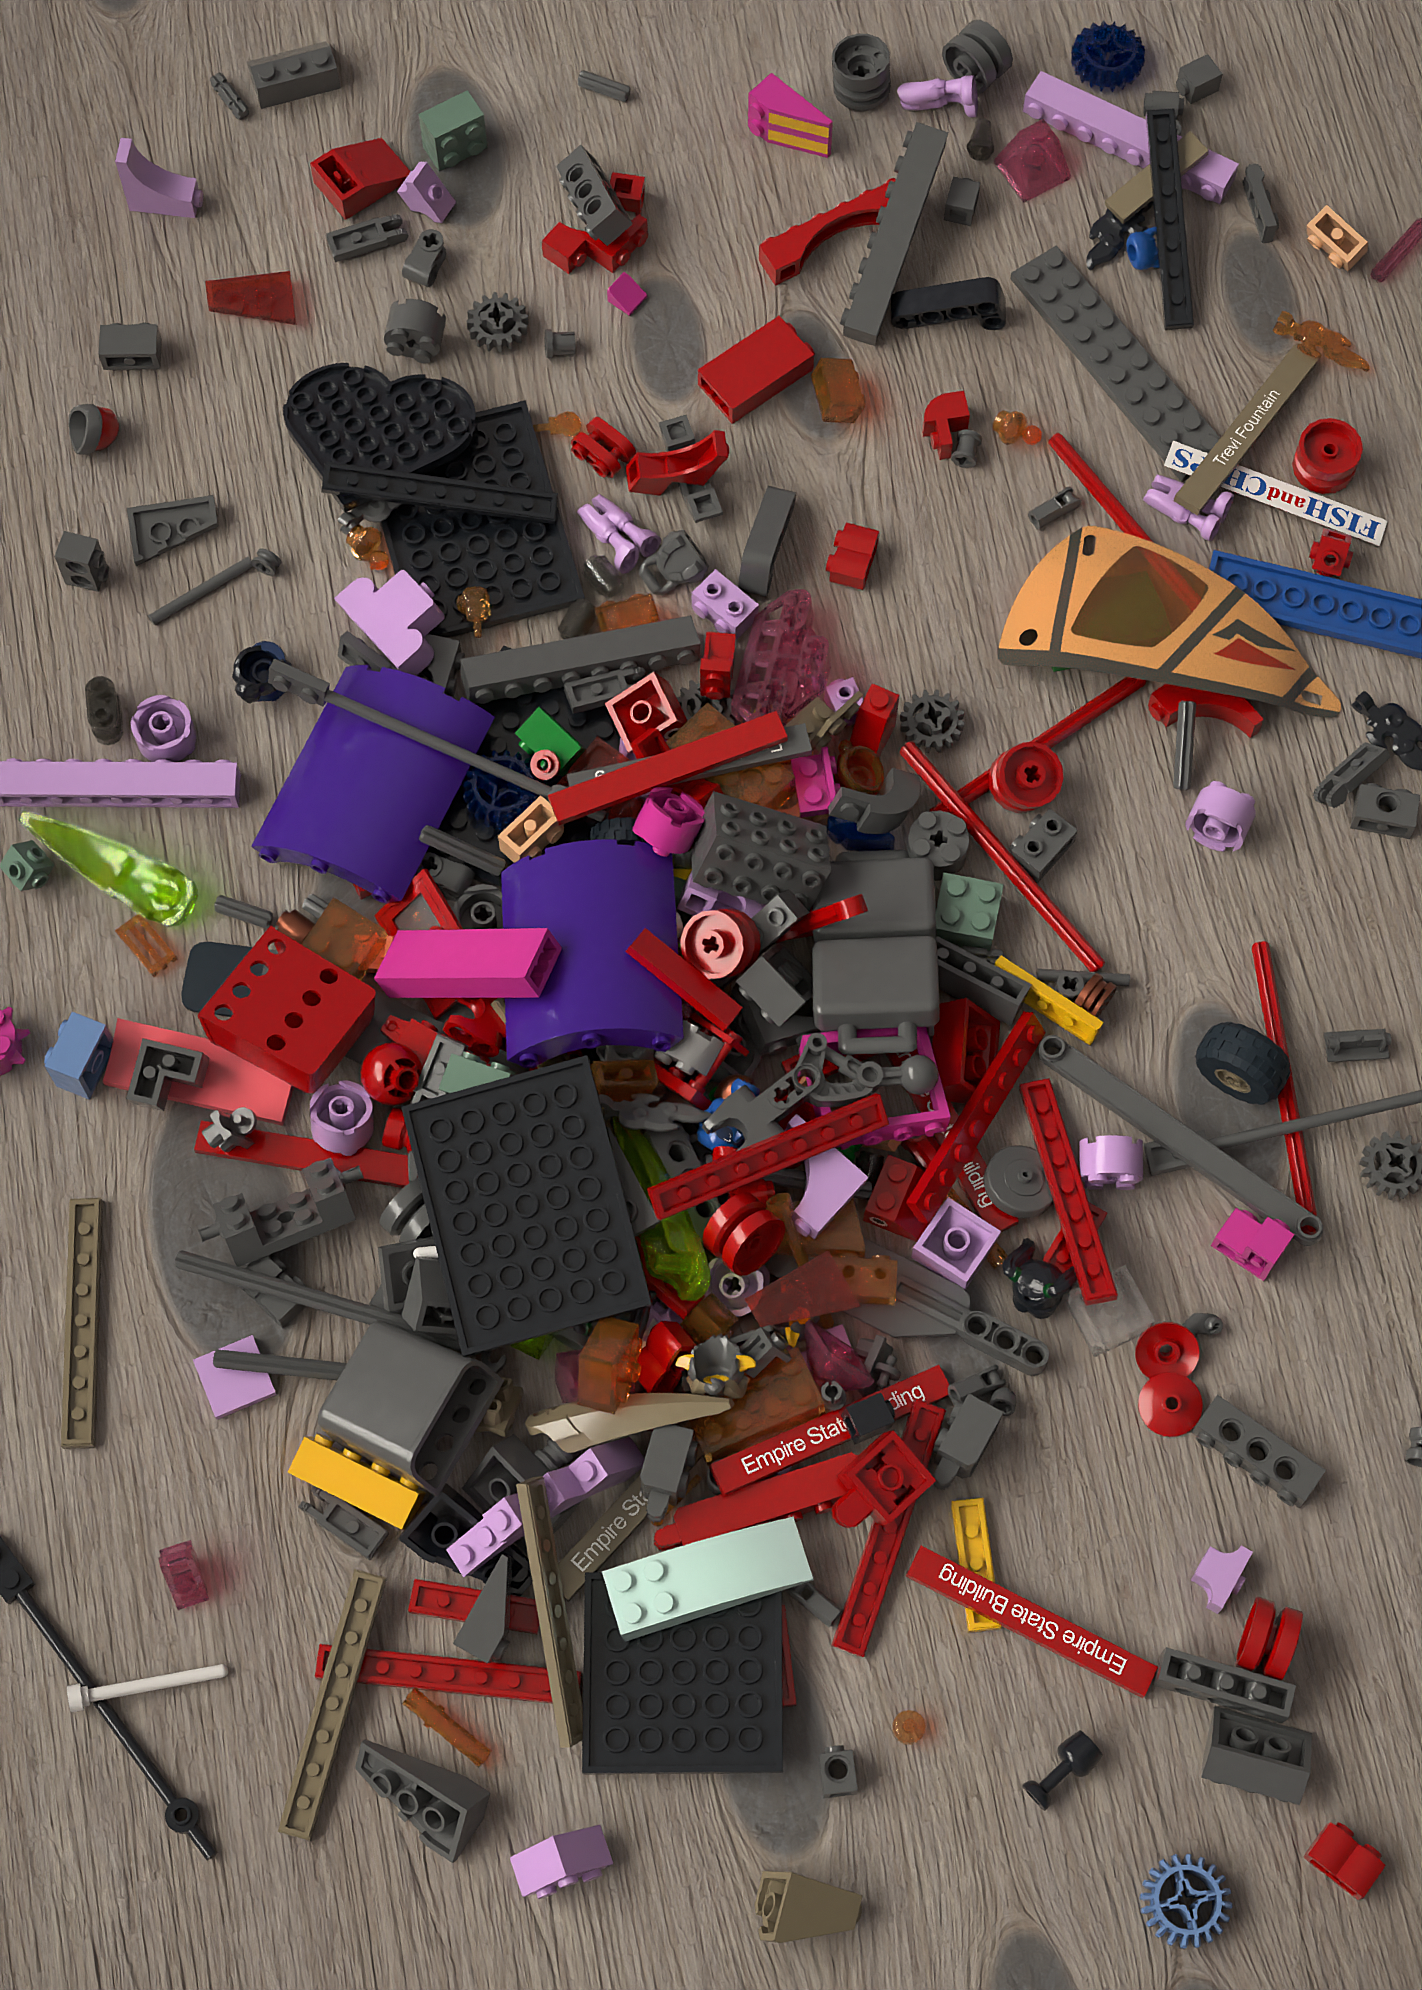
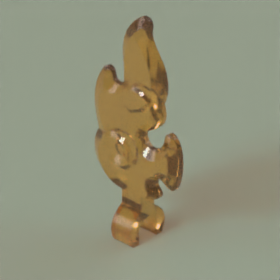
[1273,311,1370,372]

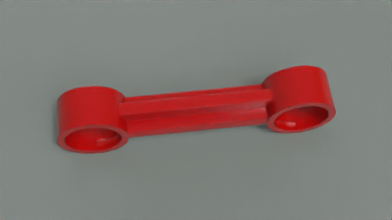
[776,893,868,943]

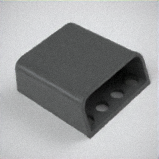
[318,1320,504,1497]

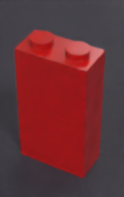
[698,316,815,424]

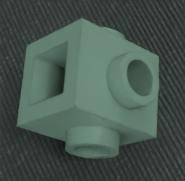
[0,840,55,891]

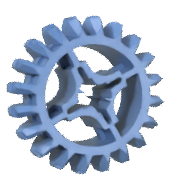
[1139,1854,1232,1949]

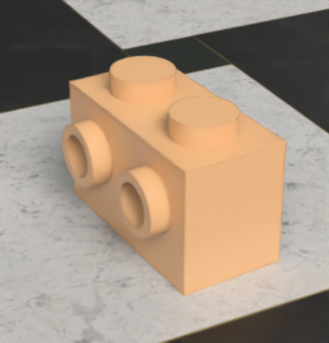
[1307,205,1368,272]
[498,796,564,863]

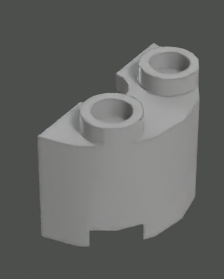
[653,1020,724,1076]

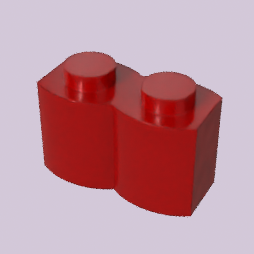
[826,522,880,590]
[630,1321,697,1393]
[1303,1822,1386,1900]

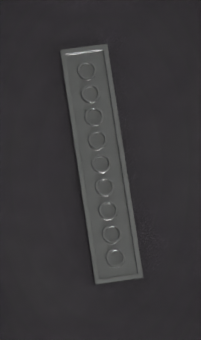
[1010,245,1220,482]

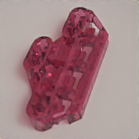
[731,589,831,727]

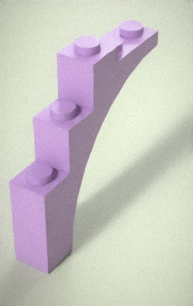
[446,1437,645,1577]

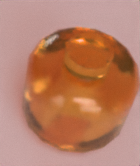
[892,1710,926,1745]

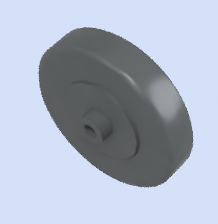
[983,1145,1054,1218]

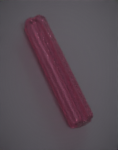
[1370,218,1422,283]

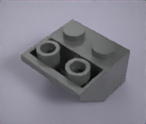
[401,1256,457,1335]

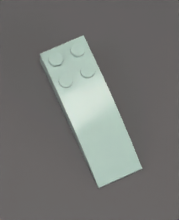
[602,1517,814,1641]

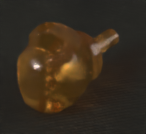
[533,411,582,437]
[457,586,489,638]

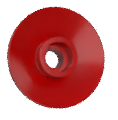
[1135,1322,1200,1379]
[1138,1372,1203,1437]

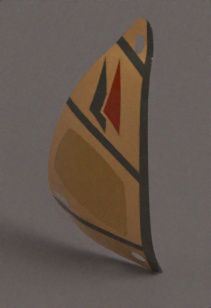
[997,526,1341,717]

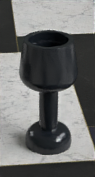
[1022,1730,1103,1811]

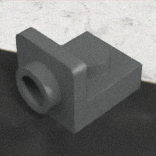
[739,1327,792,1378]

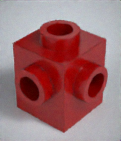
[1309,528,1353,577]

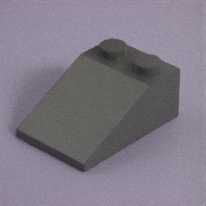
[736,942,813,1027]
[453,1554,513,1663]

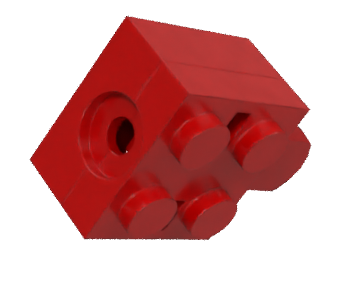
[831,1430,936,1528]

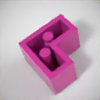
[1211,1208,1295,1281]

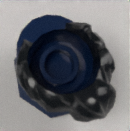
[232,641,292,704]

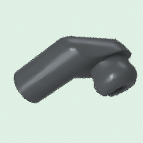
[1182,1313,1223,1335]

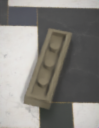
[1105,131,1209,224]

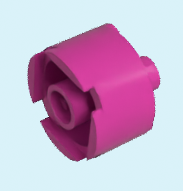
[632,787,705,857]

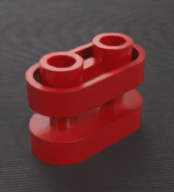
[571,416,637,478]

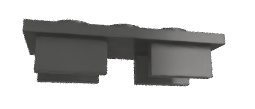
[607,1127,661,1237]

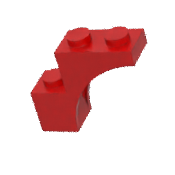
[542,214,649,274]
[626,430,729,496]
[700,632,736,700]
[630,728,723,809]

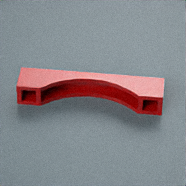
[759,178,896,286]

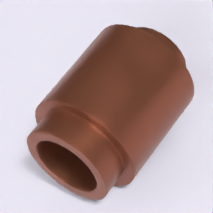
[276,909,323,951]

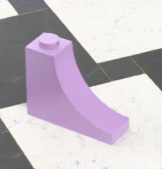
[115,138,203,218]
[785,1114,868,1239]

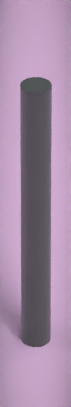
[148,556,254,625]

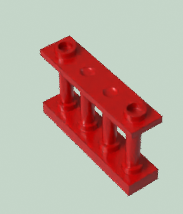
[637,1005,749,1111]

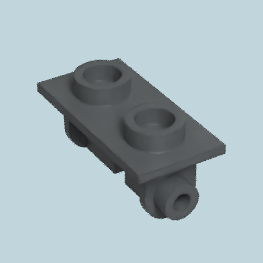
[1324,1029,1391,1062]

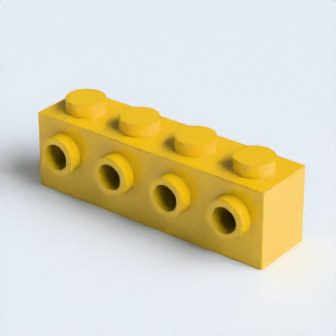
[288,1433,426,1529]

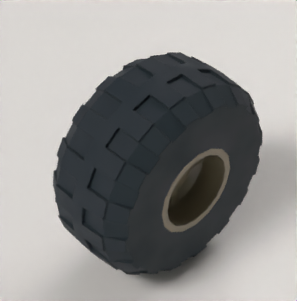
[1195,1022,1291,1105]

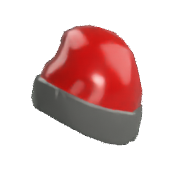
[68,404,119,455]

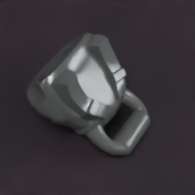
[639,530,709,595]

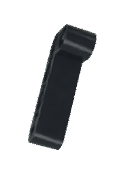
[891,277,1006,330]

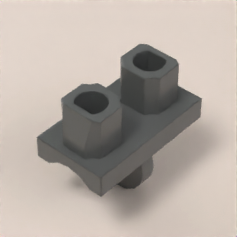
[202,1107,257,1153]
[843,1335,901,1397]

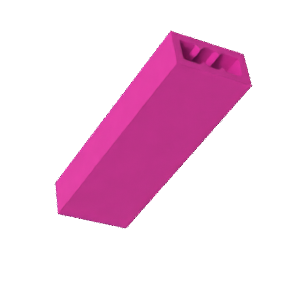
[374,928,562,998]

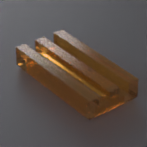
[115,912,178,978]

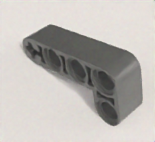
[738,485,797,597]

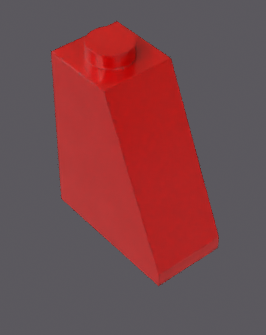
[847,683,899,767]

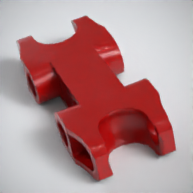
[443,998,583,1071]

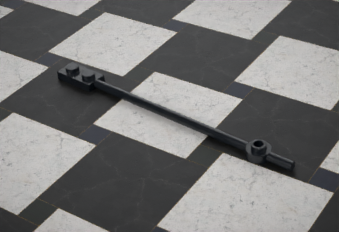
[0,1536,218,1861]

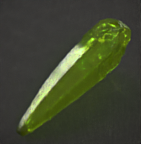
[18,811,198,927]
[613,1116,711,1301]

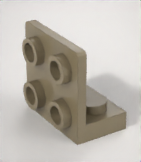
[784,691,864,757]

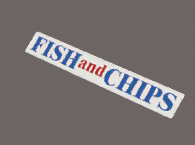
[1164,441,1388,546]

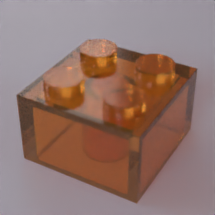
[301,897,388,980]
[577,1317,642,1415]

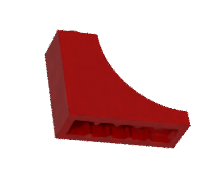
[1148,683,1264,738]

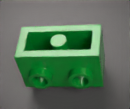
[515,707,588,777]

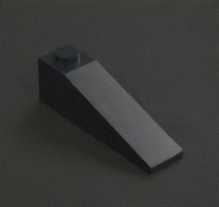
[398,1483,532,1596]

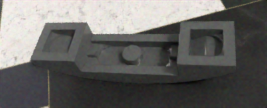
[659,415,723,523]

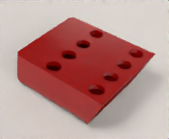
[197,925,376,1094]

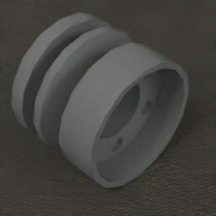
[832,34,891,110]

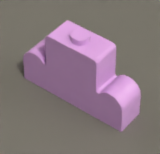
[334,570,445,676]

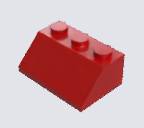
[932,998,1000,1104]

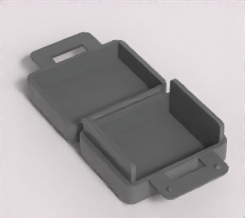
[812,849,940,1055]

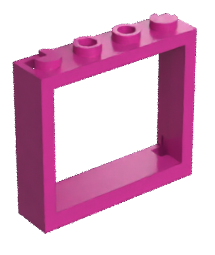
[799,1027,951,1150]

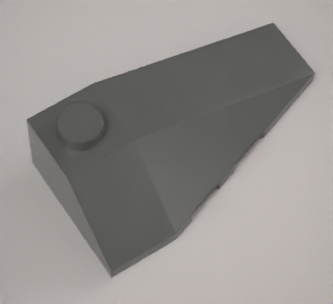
[355,1739,490,1863]

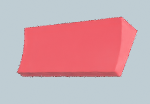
[103,1018,294,1126]

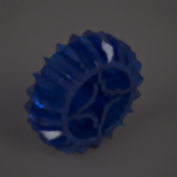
[1071,20,1145,92]
[462,749,544,830]

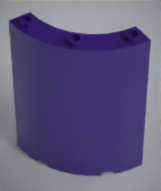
[251,665,495,904]
[501,839,684,1069]

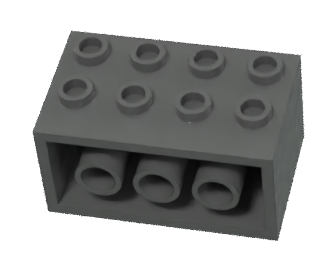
[691,791,831,911]

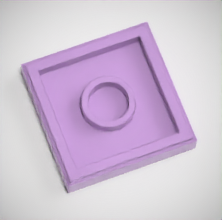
[193,1335,277,1420]

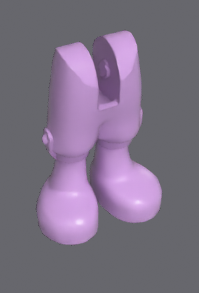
[897,75,978,118]
[1143,475,1234,541]
[577,494,661,574]

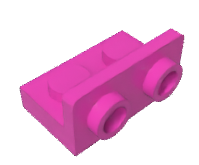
[791,747,840,818]

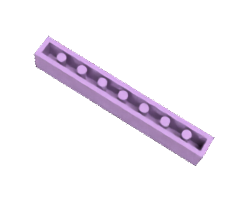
[1023,71,1239,204]
[0,758,241,808]

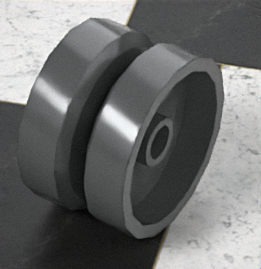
[942,20,1013,94]
[379,1177,433,1243]

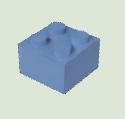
[44,1012,113,1100]

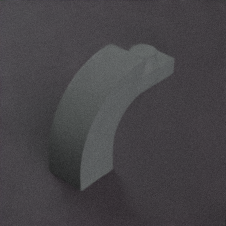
[828,767,920,834]

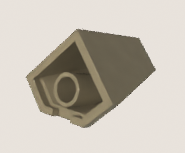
[754,1871,863,1943]

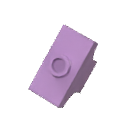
[397,162,456,223]
[1191,1545,1253,1614]

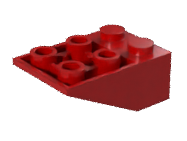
[310,137,411,220]

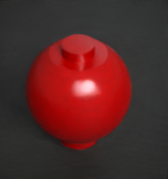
[360,1043,423,1105]

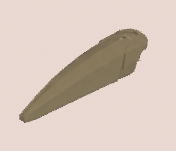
[525,1392,735,1453]

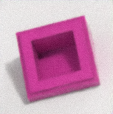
[607,272,647,316]

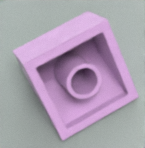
[911,1197,1001,1290]

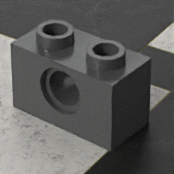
[1350,783,1420,839]

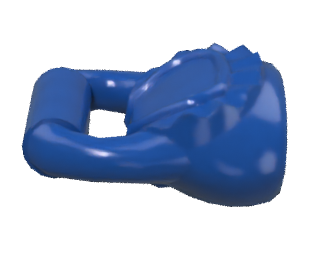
[1126,227,1159,270]

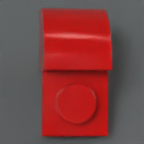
[922,391,970,460]

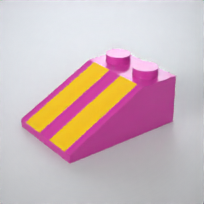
[748,73,833,158]

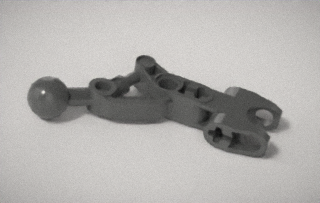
[702,1033,939,1151]

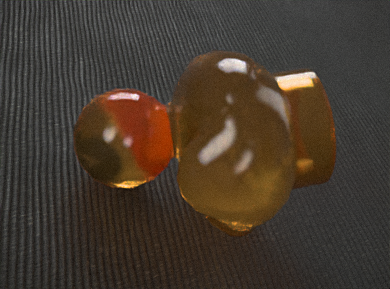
[993,410,1042,445]
[346,525,389,571]

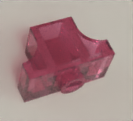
[158,1540,209,1610]

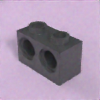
[54,531,109,592]

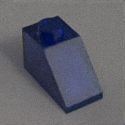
[827,816,895,851]

